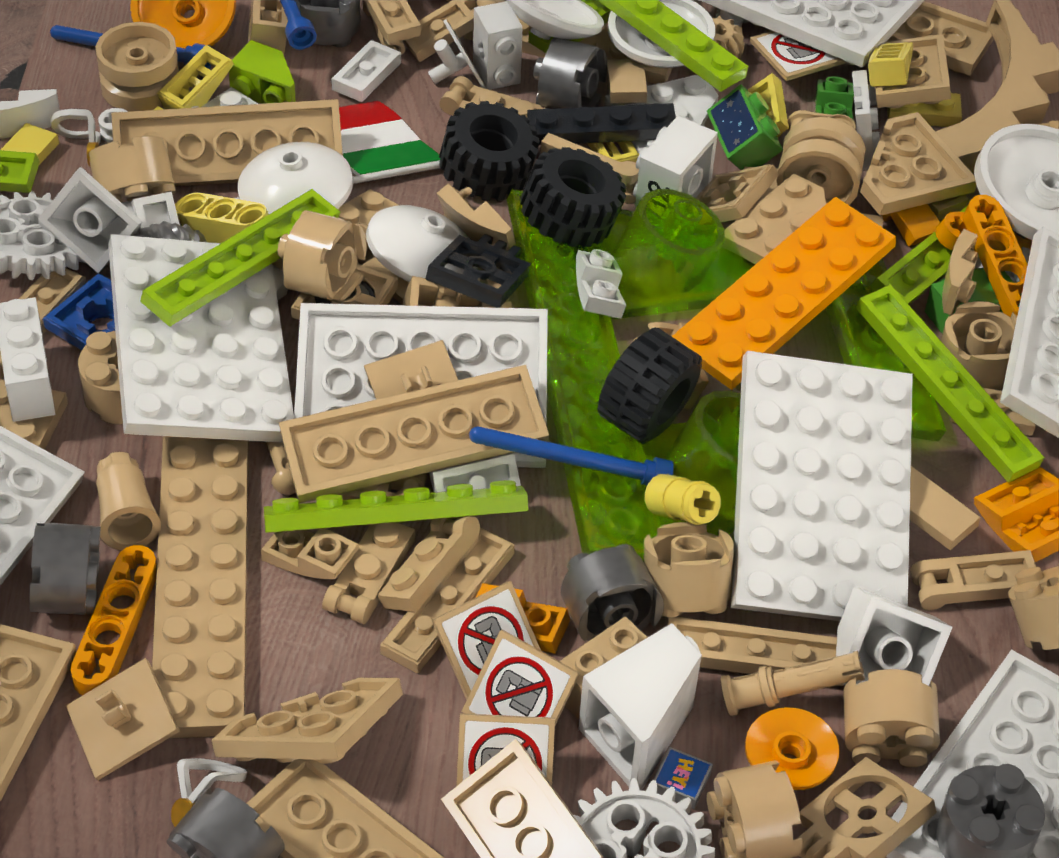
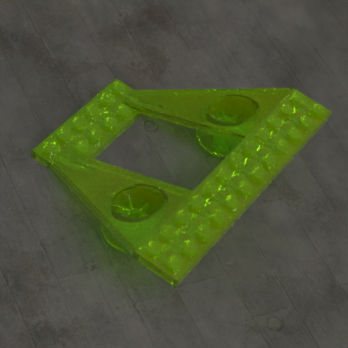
[506,189,947,562]

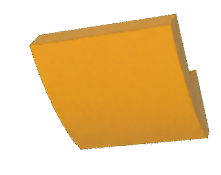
[974,466,1059,562]

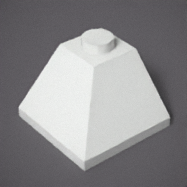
[38,167,142,273]

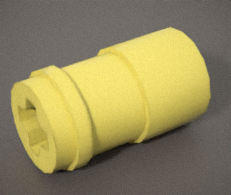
[645,474,721,525]

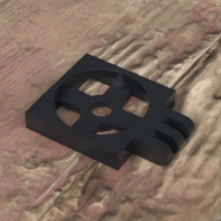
[425,234,531,308]

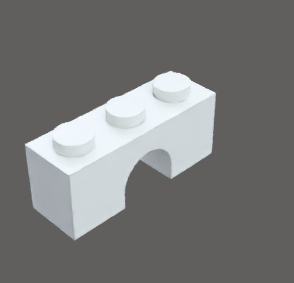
[0,297,56,422]

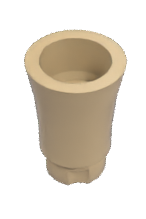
[96,452,161,550]

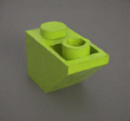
[229,40,296,104]

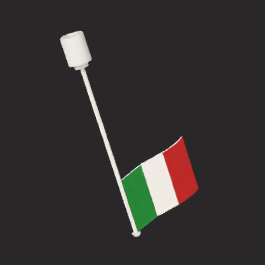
[122,100,440,235]

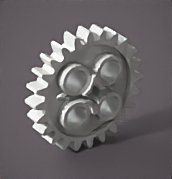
[0,191,86,280]
[574,778,715,858]

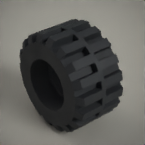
[439,101,539,201]
[520,147,626,247]
[597,327,702,444]

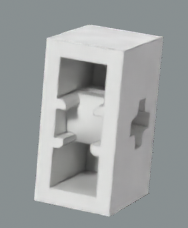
[473,1,523,90]

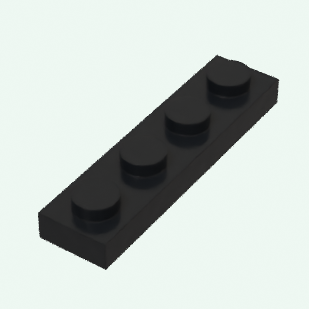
[527,103,676,145]

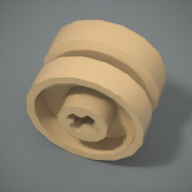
[95,22,179,112]
[776,117,866,205]

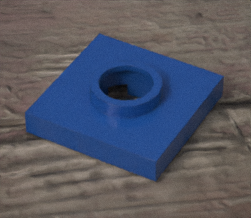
[43,273,115,350]

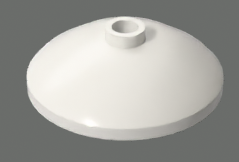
[506,0,604,40]
[608,0,715,68]
[238,142,353,214]
[366,205,478,282]

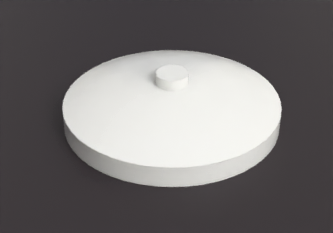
[974,124,1059,240]

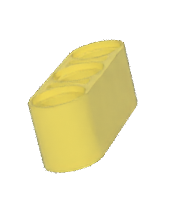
[175,193,269,243]

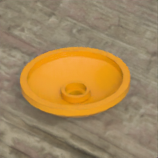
[130,0,236,48]

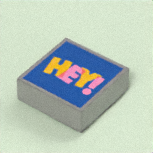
[654,747,713,809]

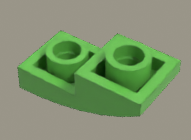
[815,76,854,119]

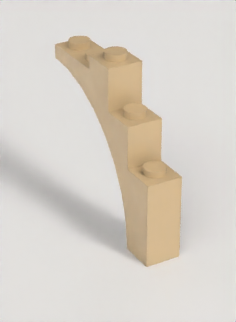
[935,0,1059,175]

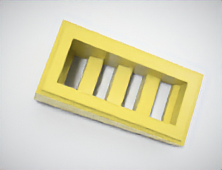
[868,42,913,87]
[157,45,234,109]

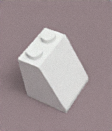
[578,623,702,790]

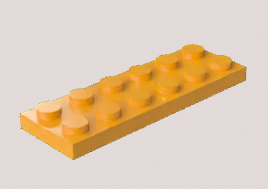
[672,197,896,390]

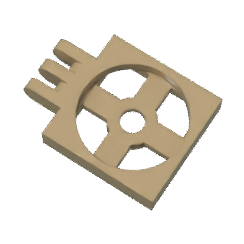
[797,757,937,858]

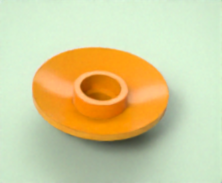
[745,707,839,790]

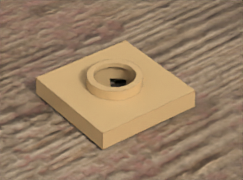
[679,164,779,229]

